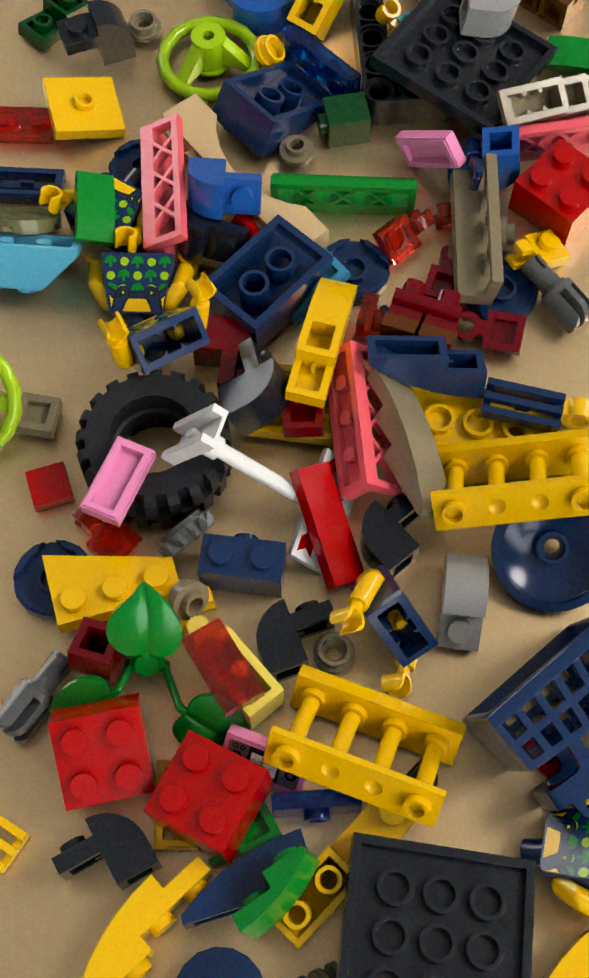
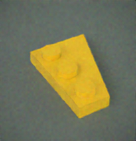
[42,555,179,633]

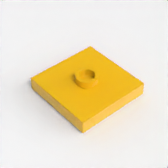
[42,77,126,140]

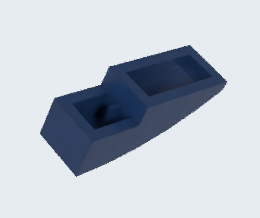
[366,335,487,398]
[181,828,307,930]

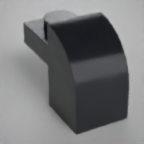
[56,0,136,66]
[176,199,249,264]
[218,337,289,436]
[360,492,421,578]
[256,599,335,683]
[51,813,163,890]

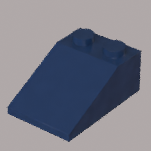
[213,60,333,157]
[208,214,334,349]

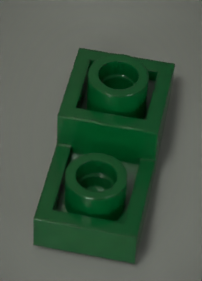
[18,0,88,51]

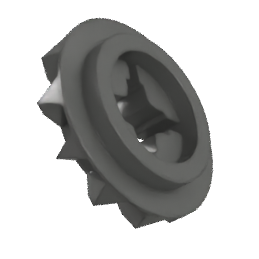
[158,509,215,558]

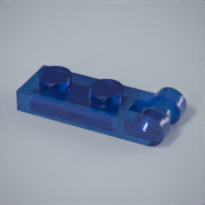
[282,25,361,95]

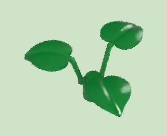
[49,581,250,746]

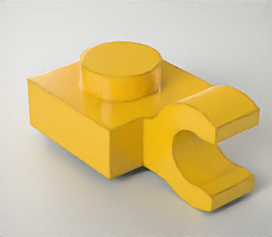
[505,229,571,270]

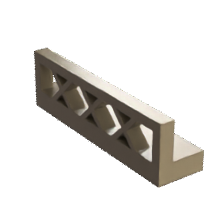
[450,153,504,306]

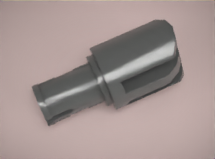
[521,254,589,334]
[0,649,71,745]

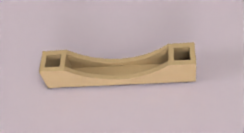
[162,93,329,248]

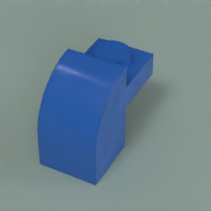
[226,0,295,37]
[448,125,520,191]
[188,157,262,220]

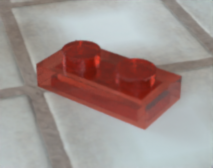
[0,106,58,145]
[182,617,265,718]

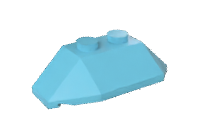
[0,232,85,293]

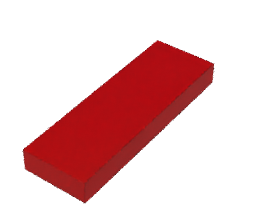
[289,461,364,590]

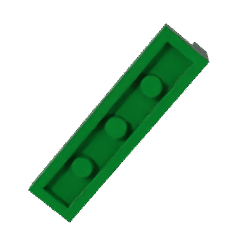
[270,173,417,216]

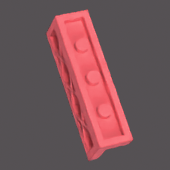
[140,112,188,258]
[519,115,589,162]
[328,340,402,501]

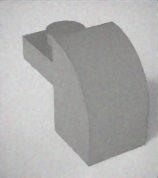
[459,0,521,38]
[436,552,489,652]

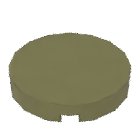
[0,207,62,235]

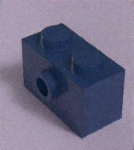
[197,533,287,598]

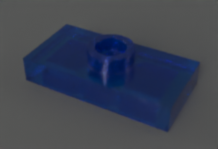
[271,789,362,823]

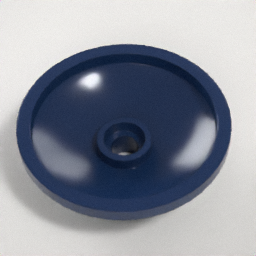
[491,516,589,612]

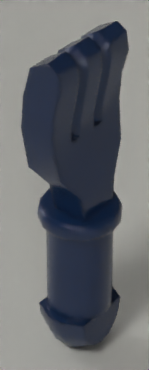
[464,136,485,191]

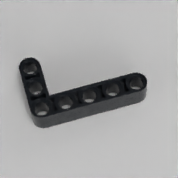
[350,0,454,125]

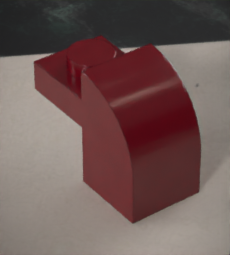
[193,314,252,402]
[67,617,127,683]

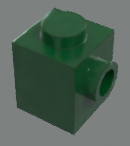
[317,91,371,148]

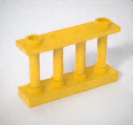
[430,428,589,531]
[262,664,467,828]

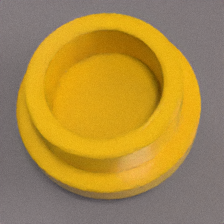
[254,34,285,67]

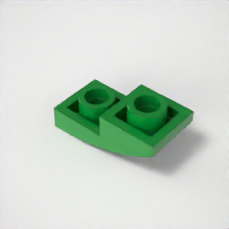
[545,35,589,77]
[74,170,115,246]
[232,845,320,939]

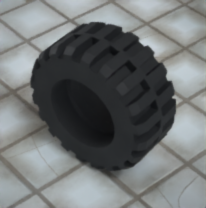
[75,370,232,529]

